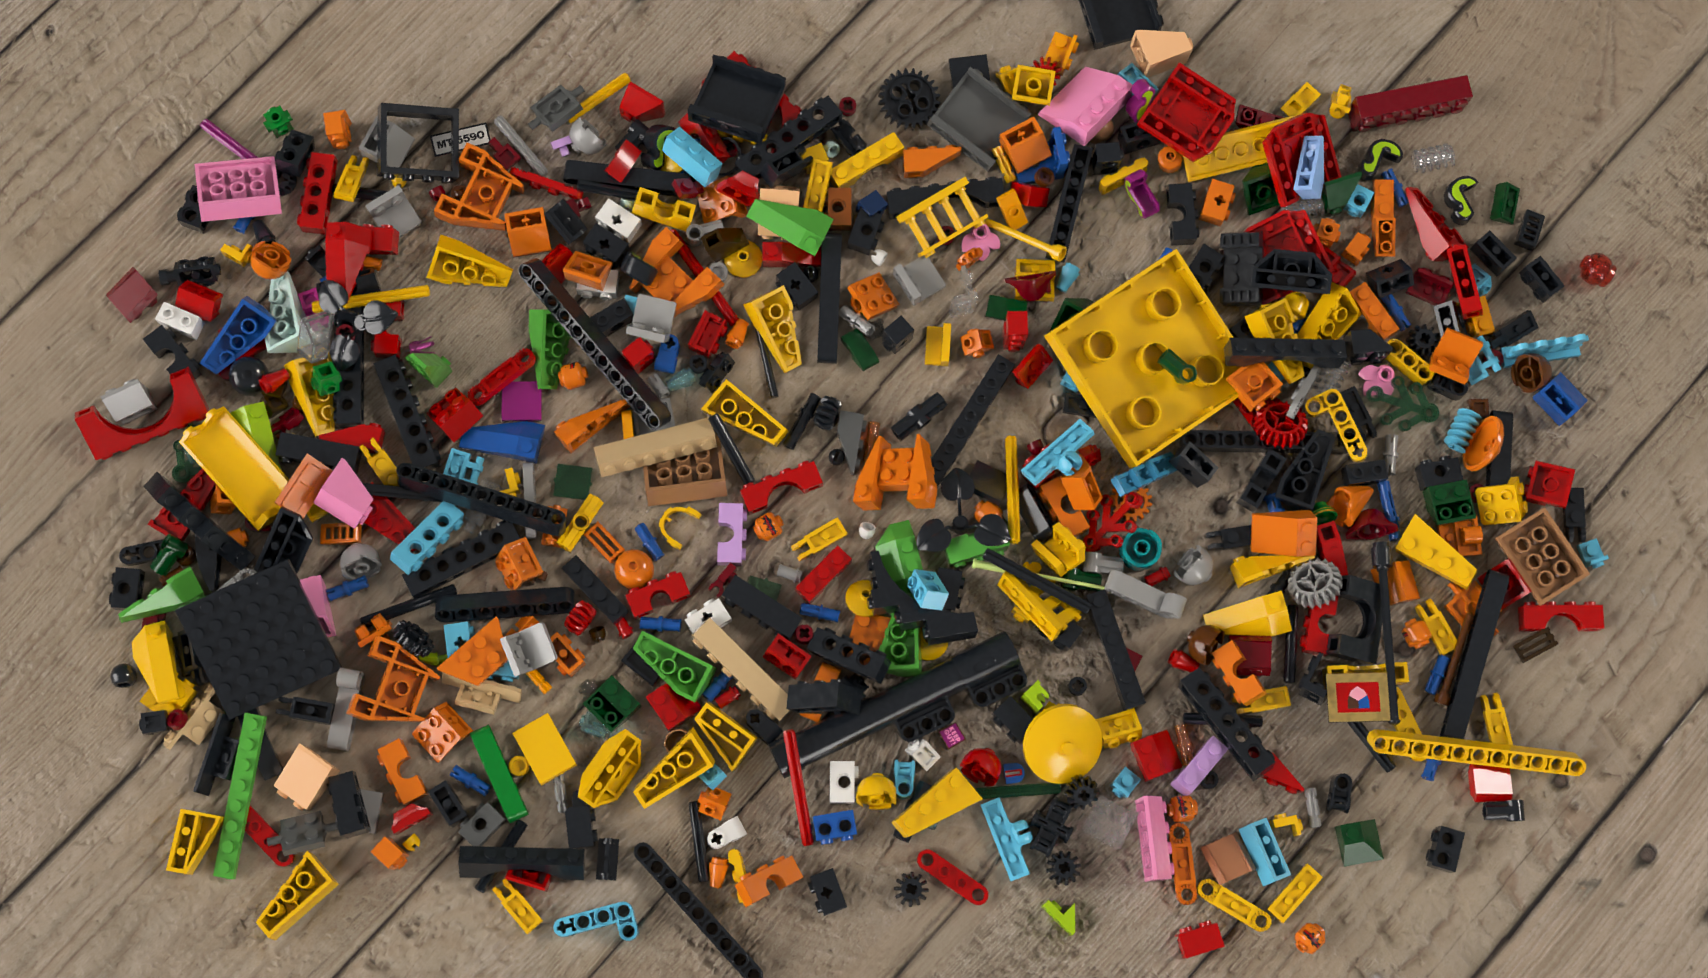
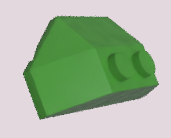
[875,520,923,593]

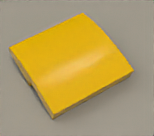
[1015,259,1055,302]

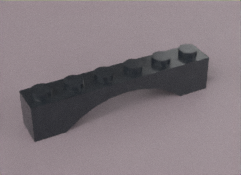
[886,177,1004,220]
[1223,338,1347,368]
[1084,589,1146,711]
[458,846,585,880]

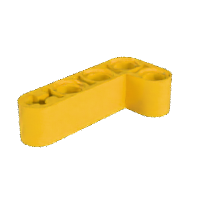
[1305,389,1367,462]

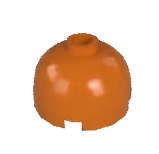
[250,241,291,280]
[614,549,654,589]

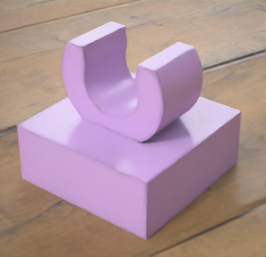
[550,136,572,157]

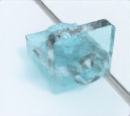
[579,711,608,739]

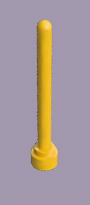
[984,218,1067,262]

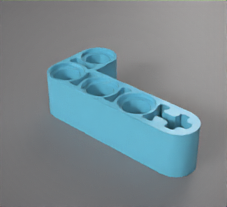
[553,902,639,941]

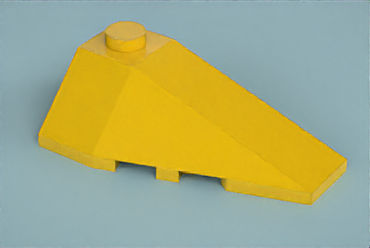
[743,285,802,373]
[1244,298,1304,384]
[284,352,335,437]
[1229,555,1315,588]
[132,620,180,705]

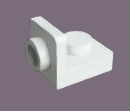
[905,738,940,771]

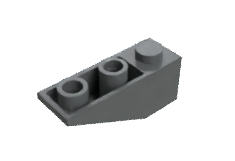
[837,410,867,476]

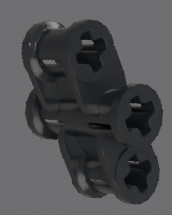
[1029,796,1074,858]

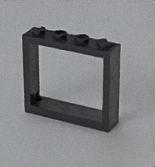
[377,103,459,184]

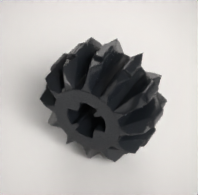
[1406,324,1440,358]
[814,396,842,430]
[1064,774,1100,810]
[1046,851,1081,886]
[894,872,929,907]

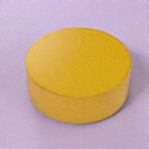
[508,756,530,776]

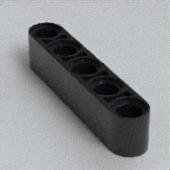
[1486,410,1513,486]

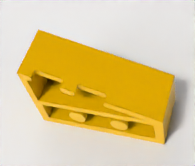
[695,702,758,771]
[166,809,224,875]

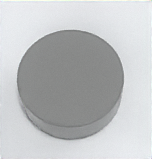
[709,262,728,282]

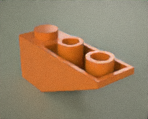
[903,145,961,178]

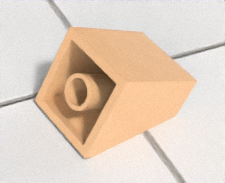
[1130,30,1193,78]
[758,184,801,241]
[274,744,340,811]

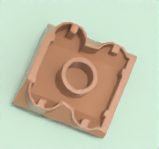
[1200,832,1256,885]

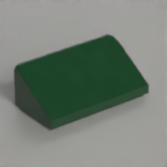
[1490,182,1520,225]
[985,295,1028,321]

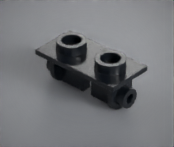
[831,119,867,156]
[699,352,735,394]
[596,838,619,881]

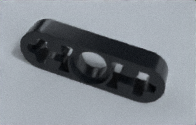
[119,539,164,566]

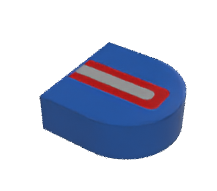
[1003,763,1025,785]

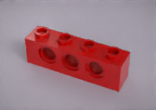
[297,152,338,235]

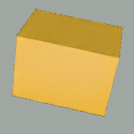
[1012,65,1056,106]

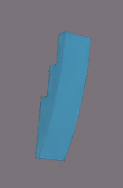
[1111,452,1178,497]

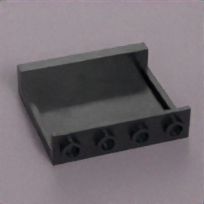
[1079,0,1164,50]
[688,54,786,144]

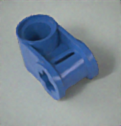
[654,334,680,374]

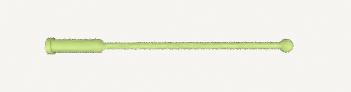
[972,558,1110,593]

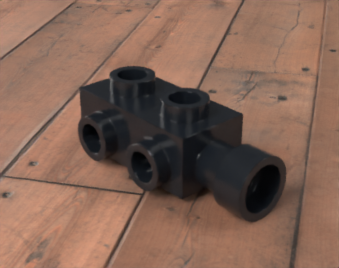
[158,256,221,287]

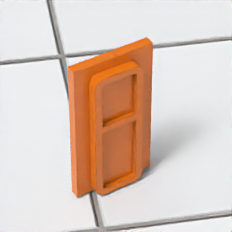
[274,453,333,518]

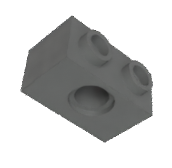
[458,802,507,846]

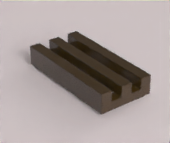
[1513,627,1558,663]

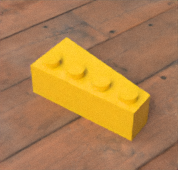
[1297,282,1362,369]
[701,379,789,447]
[1395,514,1477,590]
[633,727,715,809]
[891,767,983,838]
[256,851,339,941]

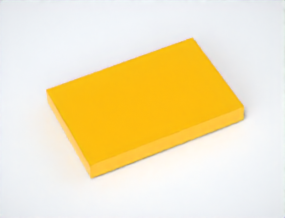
[512,713,577,786]

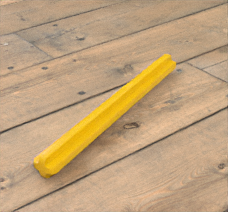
[312,285,430,313]
[1005,435,1020,544]

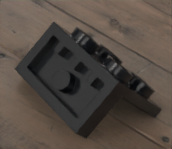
[1298,652,1327,706]

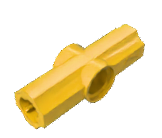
[556,493,604,553]

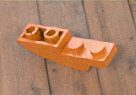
[1371,179,1396,257]

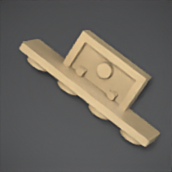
[442,673,522,715]
[163,682,225,750]

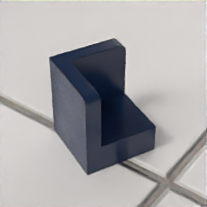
[855,190,888,217]

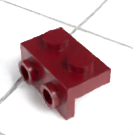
[1406,268,1454,306]

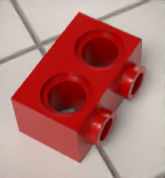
[621,337,655,374]
[763,634,811,680]

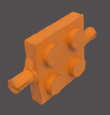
[1444,580,1502,636]

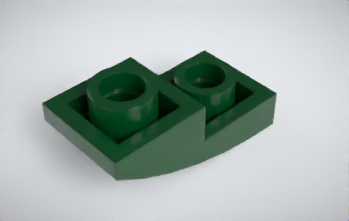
[841,328,879,371]

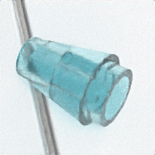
[666,367,697,392]

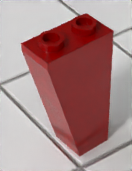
[1446,244,1483,320]

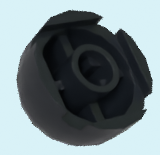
[229,356,269,396]

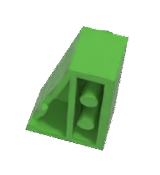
[944,533,1010,569]

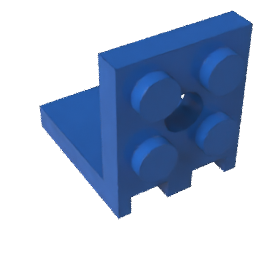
[1014,127,1070,184]

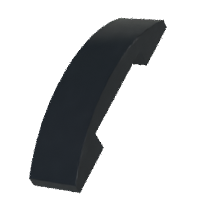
[238,707,283,781]

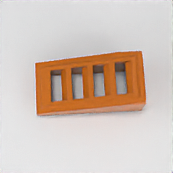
[320,523,362,545]

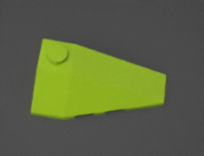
[230,401,281,470]

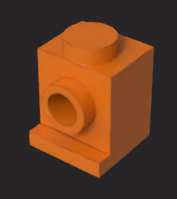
[1341,232,1371,266]
[210,484,236,514]

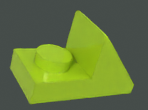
[1041,900,1075,936]

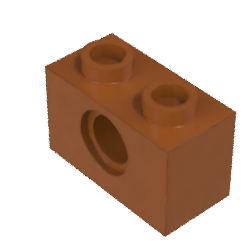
[824,188,851,231]

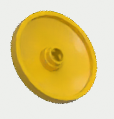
[1023,704,1103,784]

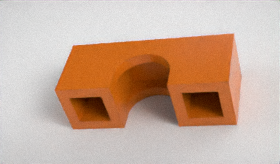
[1350,282,1399,341]
[1038,476,1090,537]
[1212,640,1267,706]
[377,738,429,806]
[735,855,803,907]

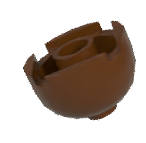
[1511,353,1552,393]
[1187,625,1225,666]

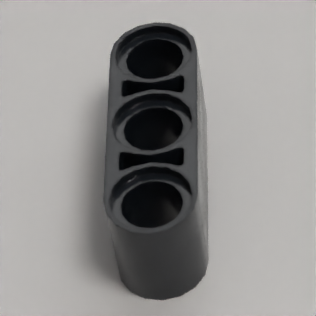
[1019,483,1055,543]

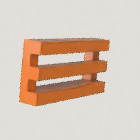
[583,521,625,564]

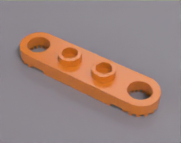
[1168,823,1197,905]

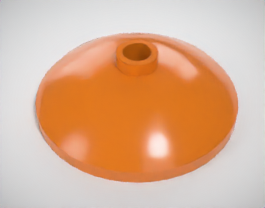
[1462,416,1504,471]

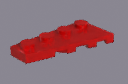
[364,482,416,553]

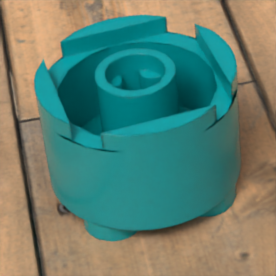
[1119,528,1162,571]

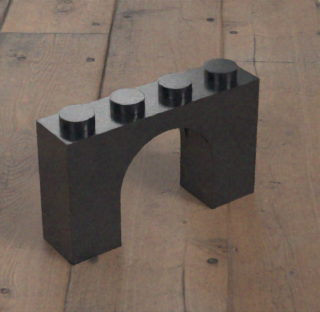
[1326,575,1382,665]

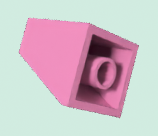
[314,458,373,529]
[300,575,336,637]

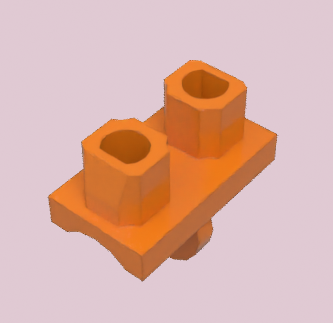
[355,613,393,648]

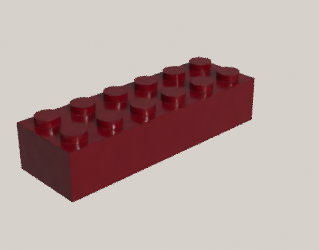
[1348,75,1473,132]

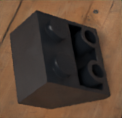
[1343,329,1393,365]

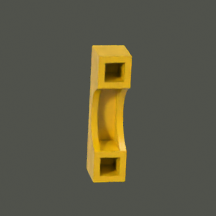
[830,132,904,188]
[1322,662,1409,689]

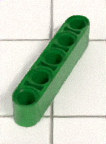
[470,724,529,823]

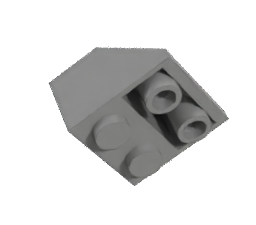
[359,115,415,167]
[100,379,157,426]

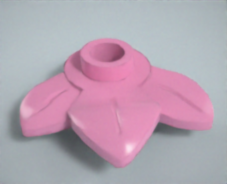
[961,224,1000,261]
[1358,365,1395,400]

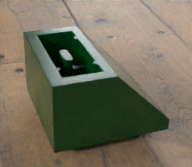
[1423,480,1476,526]
[583,675,642,733]

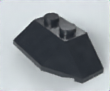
[1250,249,1332,294]
[254,506,313,574]

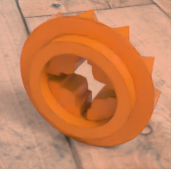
[956,247,983,271]

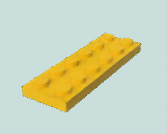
[1183,116,1294,182]

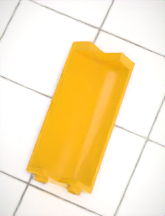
[179,406,289,531]

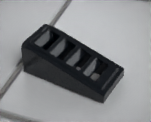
[1514,209,1545,251]

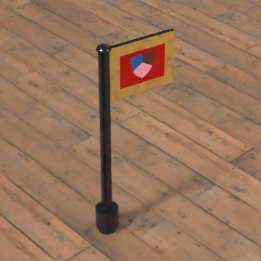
[1325,541,1401,725]

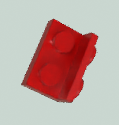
[1012,344,1054,389]

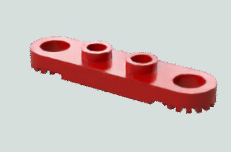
[509,167,584,200]
[467,348,536,406]
[245,805,295,867]
[917,849,988,905]

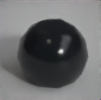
[110,663,137,688]

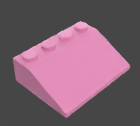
[1038,67,1133,146]
[195,156,282,222]
[1135,796,1174,882]

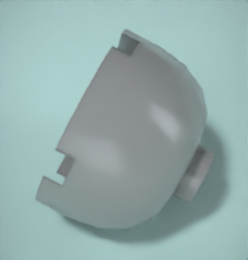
[569,116,608,155]
[340,543,382,580]
[1174,545,1213,586]

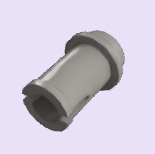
[647,373,670,399]
[777,564,803,583]

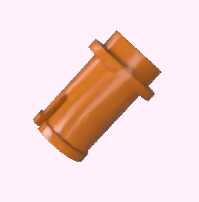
[363,256,383,271]

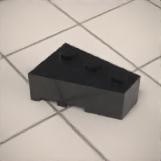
[786,679,862,715]
[327,771,371,839]

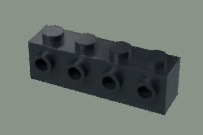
[275,432,362,474]
[722,575,803,641]

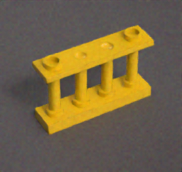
[896,176,988,258]

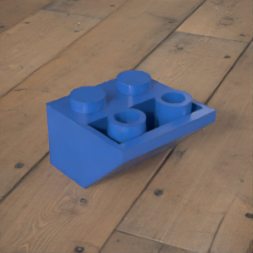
[1532,372,1588,426]

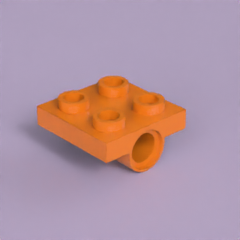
[847,272,900,321]
[1437,515,1483,557]

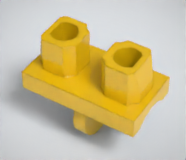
[1329,84,1351,119]

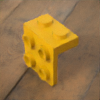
[1475,476,1528,525]

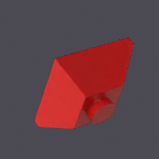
[619,81,665,122]

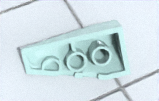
[265,271,314,353]

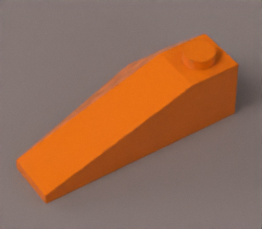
[554,399,630,454]

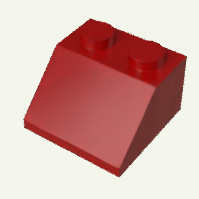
[646,683,702,732]
[1130,730,1183,782]

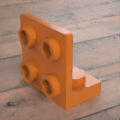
[697,176,748,224]
[1429,328,1483,385]
[495,537,543,590]
[412,701,473,763]

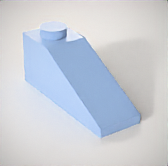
[1293,136,1324,199]

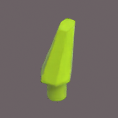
[419,652,448,667]

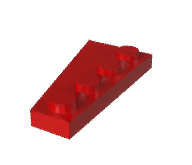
[147,469,216,541]

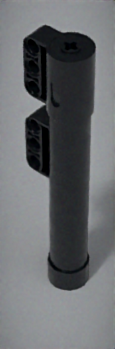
[768,631,1027,779]

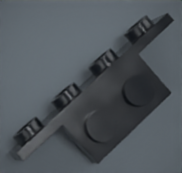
[193,713,239,796]

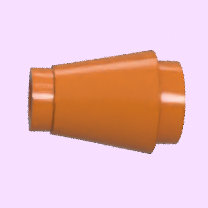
[725,319,749,349]
[709,857,729,888]

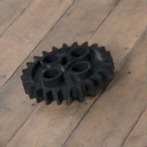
[878,68,941,131]

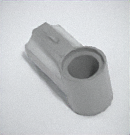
[686,219,724,247]
[1083,552,1124,574]

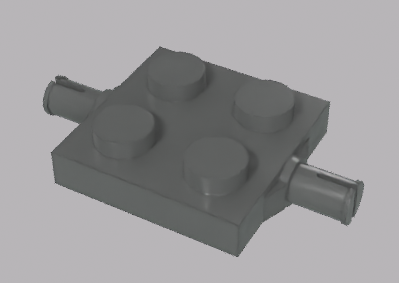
[528,85,585,132]
[267,811,338,856]

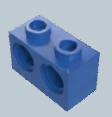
[812,810,857,845]

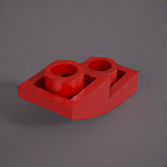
[604,139,642,183]

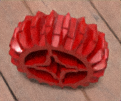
[1254,399,1308,449]

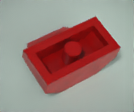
[716,170,760,207]
[391,803,433,835]

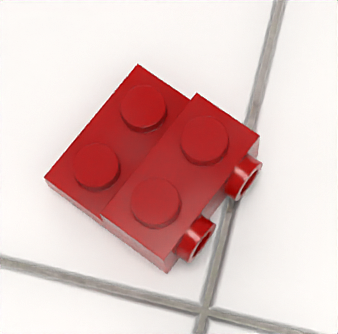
[1523,460,1576,509]

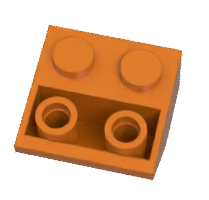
[999,116,1052,174]
[504,207,552,258]
[1061,454,1103,510]

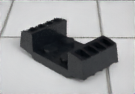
[1220,231,1264,306]

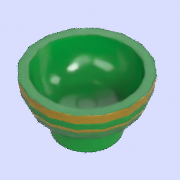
[1312,501,1338,526]

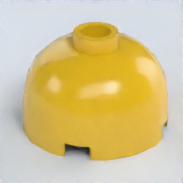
[856,773,897,810]

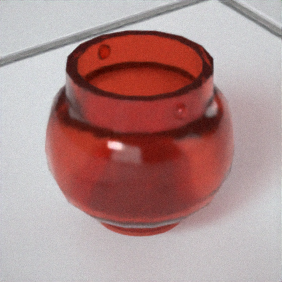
[1579,253,1617,287]

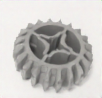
[1288,557,1342,609]

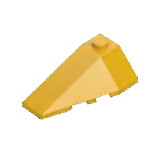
[426,234,513,287]
[1203,591,1292,637]

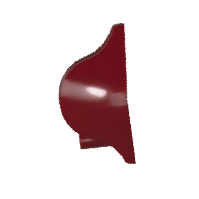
[1004,271,1056,301]
[1345,509,1399,540]

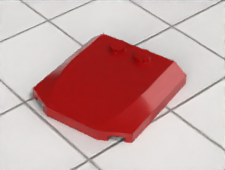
[1137,62,1236,162]
[1262,113,1342,207]
[1245,210,1335,305]

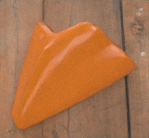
[1326,486,1374,527]

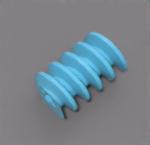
[1444,408,1482,453]

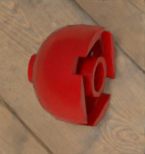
[960,748,1002,787]

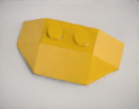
[578,729,641,808]

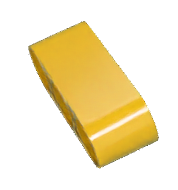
[1385,339,1434,386]

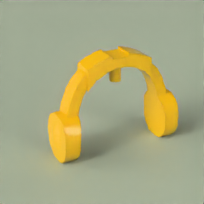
[659,507,702,550]

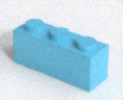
[662,127,723,187]
[1238,818,1291,887]

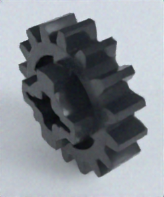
[392,620,434,658]

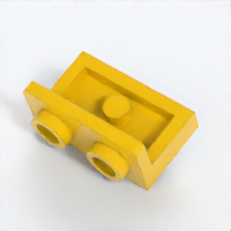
[1045,522,1086,570]

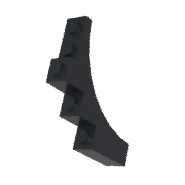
[143,472,256,570]
[866,551,978,645]

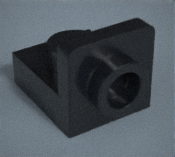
[305,245,326,277]
[139,710,169,735]

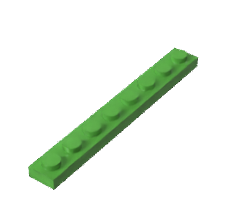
[213,713,267,880]

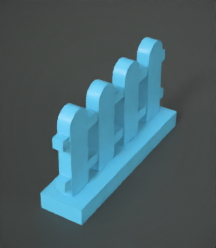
[1499,334,1589,368]

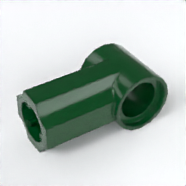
[1157,349,1197,385]
[150,534,188,576]
[1061,568,1102,592]

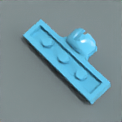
[1021,419,1095,486]
[981,797,1033,881]

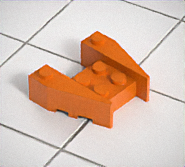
[434,142,525,231]
[629,227,725,318]
[853,434,937,511]
[346,636,440,722]

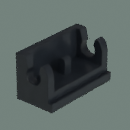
[544,198,588,245]

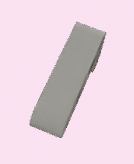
[1104,570,1187,619]
[327,668,365,751]

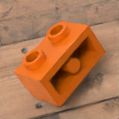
[550,632,586,677]

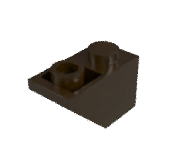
[701,228,749,263]

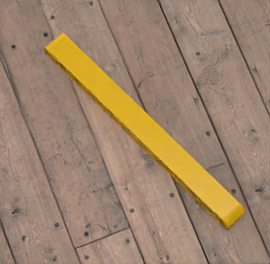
[1367,729,1586,776]

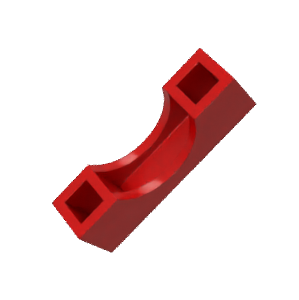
[740,461,823,515]
[1518,601,1605,631]

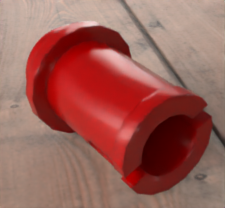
[1144,567,1171,586]
[615,617,633,639]
[715,686,741,709]

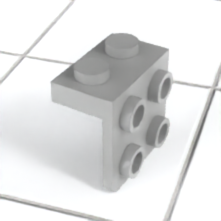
[500,622,558,677]

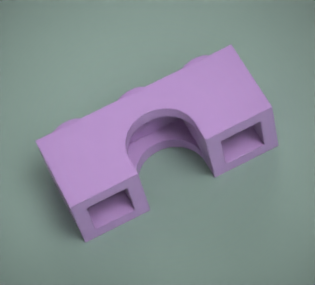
[717,503,747,566]
[1170,736,1228,796]

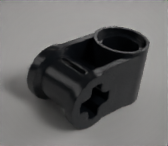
[1427,372,1468,401]
[745,709,783,745]
[1326,773,1352,814]

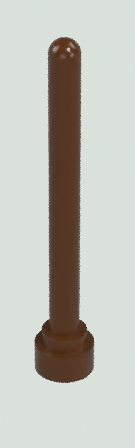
[1433,612,1474,706]

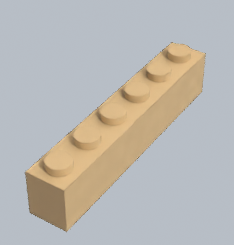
[593,417,717,477]
[691,618,790,721]

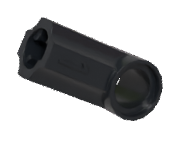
[615,119,649,150]
[1482,800,1525,821]

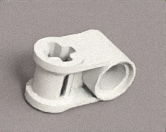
[707,816,747,849]

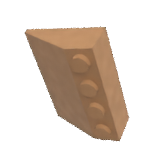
[643,436,727,506]
[1495,507,1590,606]

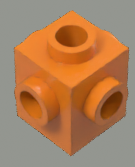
[1313,218,1341,249]
[960,329,995,358]
[698,787,732,821]

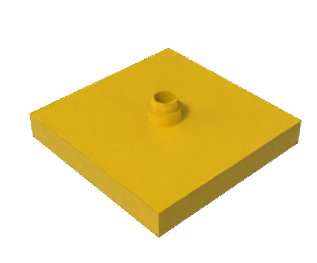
[1044,249,1242,469]

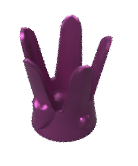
[405,336,436,354]

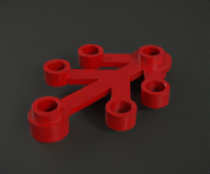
[1083,492,1143,552]

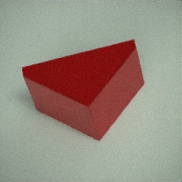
[1010,181,1050,207]

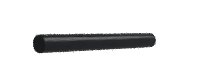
[755,328,779,398]

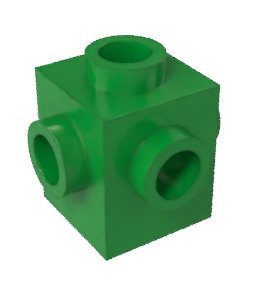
[263,105,294,138]
[311,361,342,396]

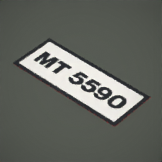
[430,122,491,157]

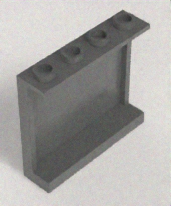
[927,67,1031,172]

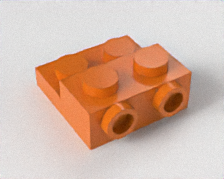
[1226,362,1283,412]

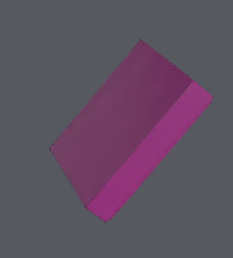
[501,381,542,422]

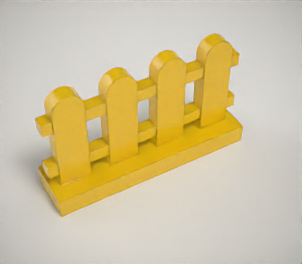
[997,562,1082,641]

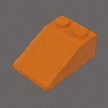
[1251,510,1317,557]

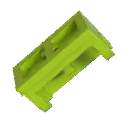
[1020,680,1049,714]

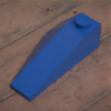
[200,296,277,374]
[459,421,545,464]

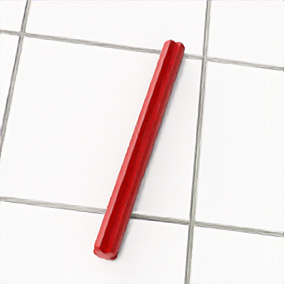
[670,229,739,326]
[783,729,814,846]

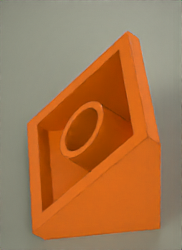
[563,251,613,291]
[1370,560,1420,606]

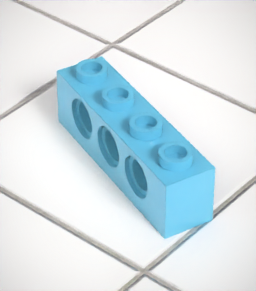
[390,501,464,575]

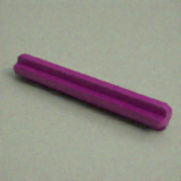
[200,119,258,159]

